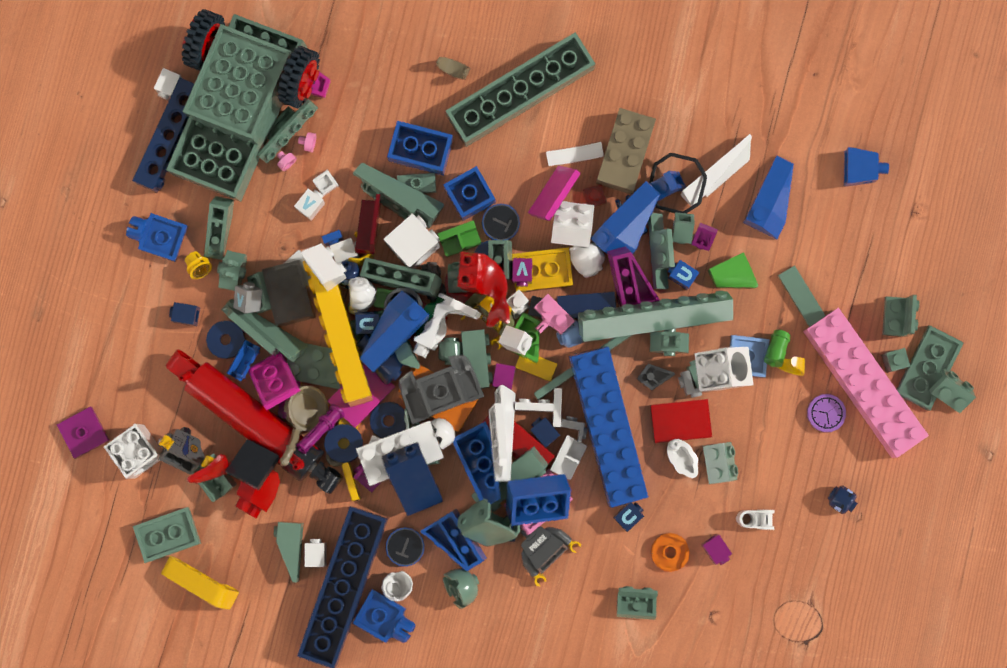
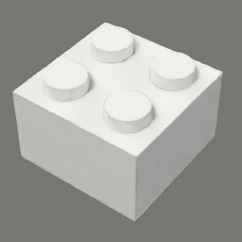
[551,201,594,248]

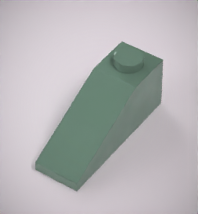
[204,196,234,260]
[274,522,304,583]

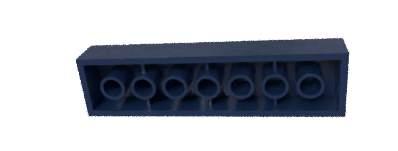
[297,506,388,668]

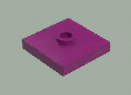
[57,406,109,459]

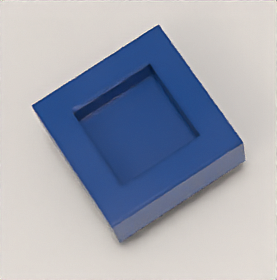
[322,230,344,246]

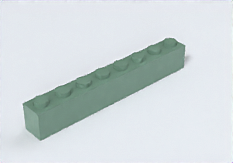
[578,291,733,342]

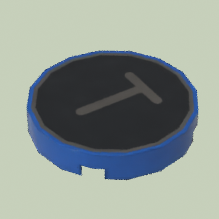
[482,204,520,240]
[386,527,425,567]

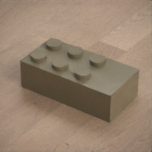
[596,108,656,195]

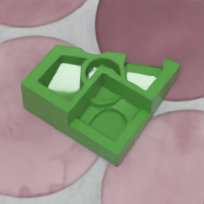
[708,252,758,288]
[509,312,540,363]

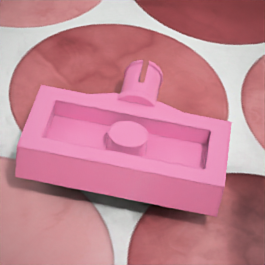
[534,294,575,335]

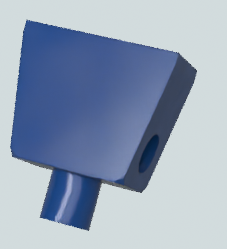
[844,147,889,187]

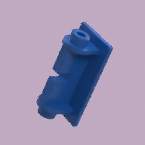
[227,340,260,381]

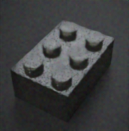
[262,260,316,327]

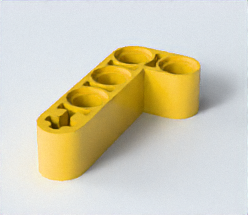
[161,556,239,610]

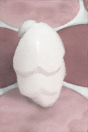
[667,439,698,478]

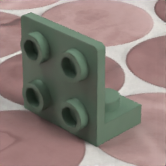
[882,295,919,337]

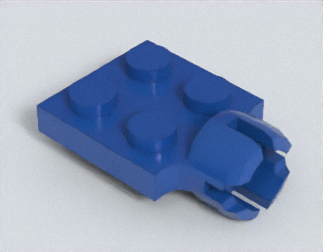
[126,213,188,262]
[353,589,415,643]

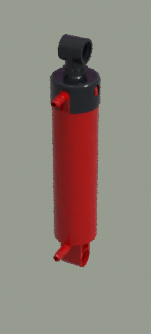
[165,349,343,494]

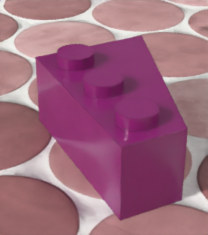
[607,246,660,307]

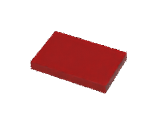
[650,399,712,443]

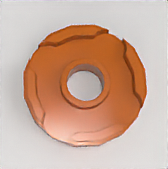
[651,533,690,572]

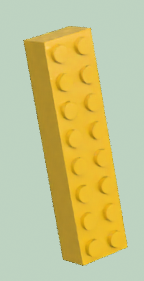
[303,261,373,407]

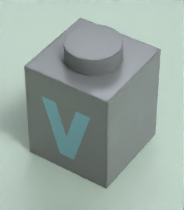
[233,282,262,313]

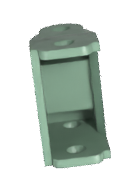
[457,499,520,547]

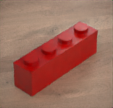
[482,415,555,464]

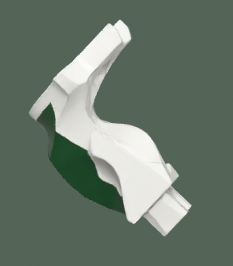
[413,293,482,358]

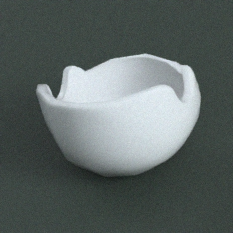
[431,418,455,450]
[381,571,413,602]

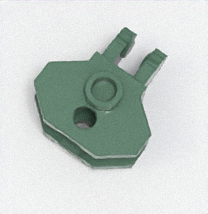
[217,250,247,292]
[649,329,689,356]

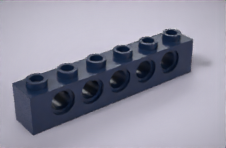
[132,77,194,193]

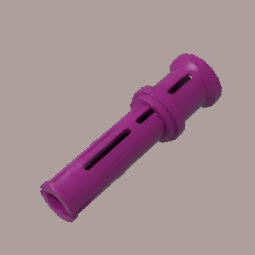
[296,404,345,454]

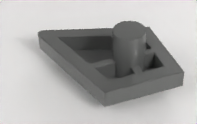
[637,364,675,391]

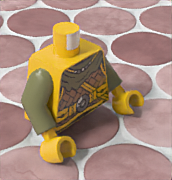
[455,293,515,350]

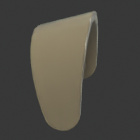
[436,57,471,80]

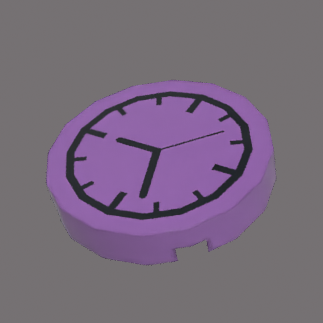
[807,394,846,432]

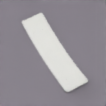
[546,142,604,166]

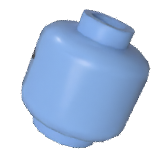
[557,320,583,348]

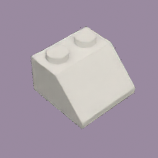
[300,243,346,292]

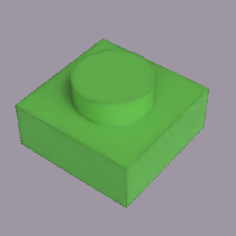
[374,288,392,309]

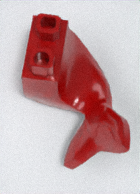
[457,252,510,328]
[187,454,280,519]

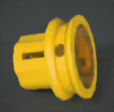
[185,252,212,280]

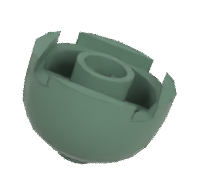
[443,569,479,609]

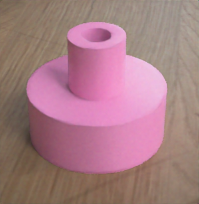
[298,132,316,152]
[277,151,297,171]

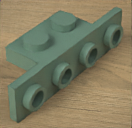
[257,99,318,163]
[648,213,675,290]

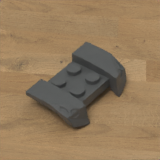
[399,355,485,424]

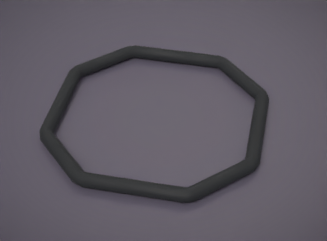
[649,153,707,214]

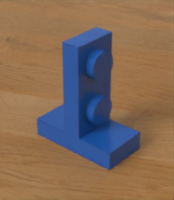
[650,171,687,202]

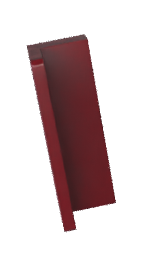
[355,194,381,255]

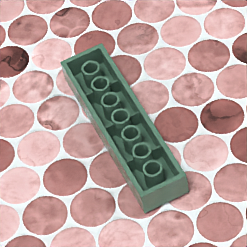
[446,32,595,147]

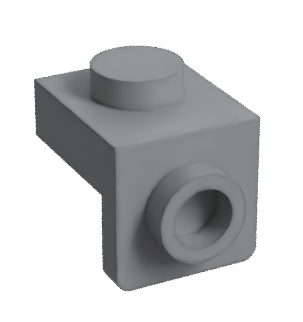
[678,370,702,398]
[561,416,588,442]

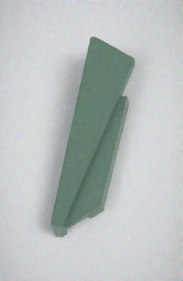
[221,299,308,362]

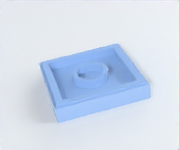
[729,335,770,378]

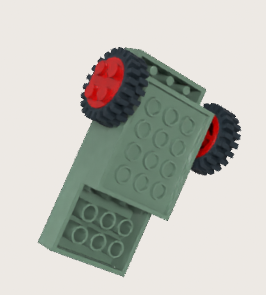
[166,9,320,202]

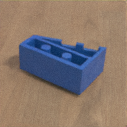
[420,509,487,571]

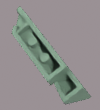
[353,163,444,229]

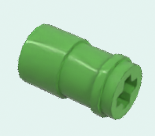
[764,330,790,367]

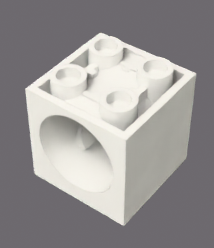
[384,213,440,269]
[694,347,753,392]
[104,424,162,479]

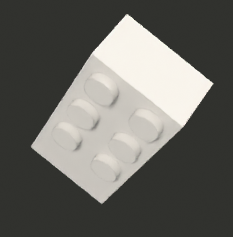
[356,421,444,486]

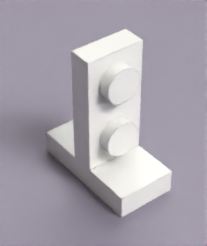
[515,388,562,428]

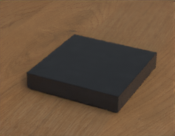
[226,439,280,490]

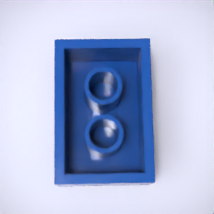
[387,121,453,176]
[506,474,571,526]

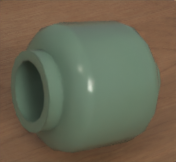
[438,338,463,365]

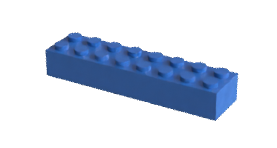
[569,346,648,508]

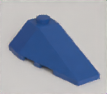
[743,156,794,240]
[591,181,660,254]
[360,291,429,373]
[452,422,501,505]

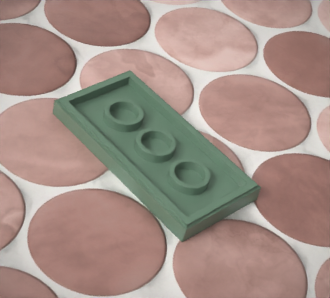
[896,325,964,411]

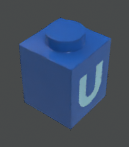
[668,260,699,290]

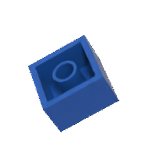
[443,166,496,221]

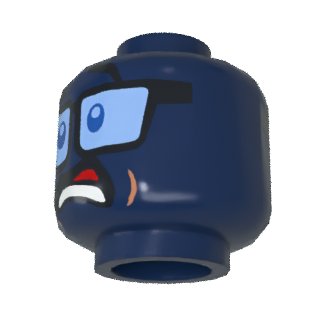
[339,261,361,289]
[827,485,858,514]

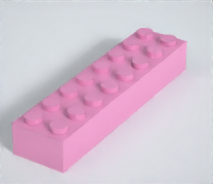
[803,308,929,458]

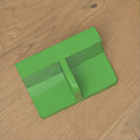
[438,220,481,257]

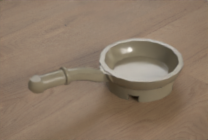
[280,386,329,466]

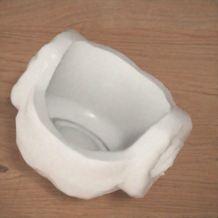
[569,243,605,278]
[347,277,376,315]

